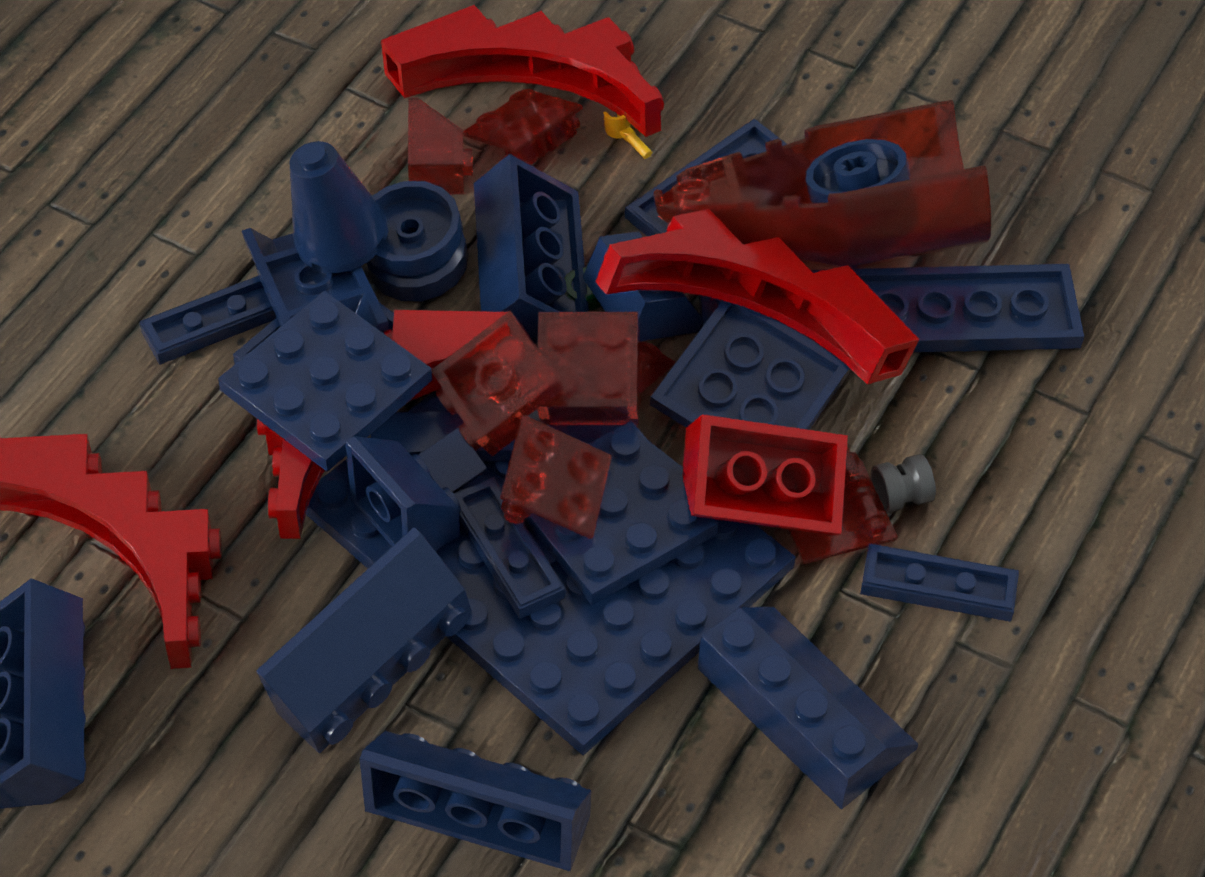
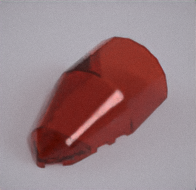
[653,100,992,269]

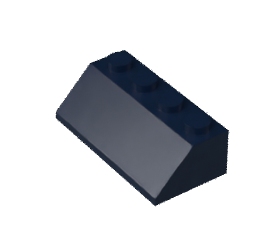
[474,154,591,344]
[256,527,472,754]
[0,578,86,809]
[698,607,918,810]
[359,731,591,872]

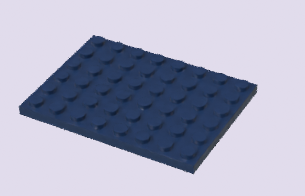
[306,333,796,756]

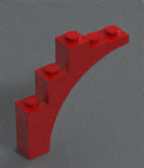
[381,5,664,137]
[595,209,919,384]
[257,310,512,539]
[0,434,222,669]

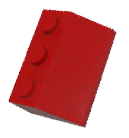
[682,414,848,536]

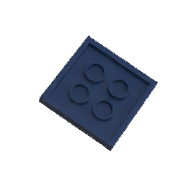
[218,291,432,472]
[650,300,851,430]
[507,421,718,605]

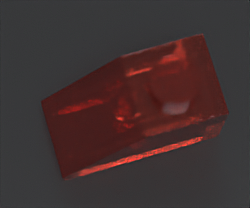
[408,97,473,195]

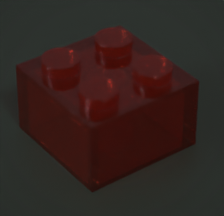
[536,312,640,425]

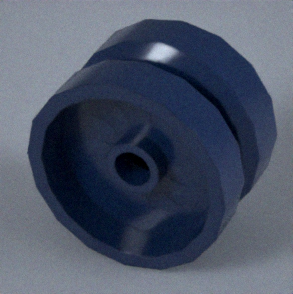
[806,139,918,251]
[366,181,469,302]

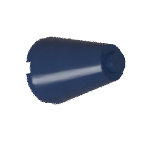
[289,141,388,273]

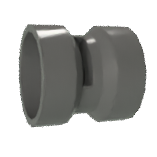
[870,454,936,514]

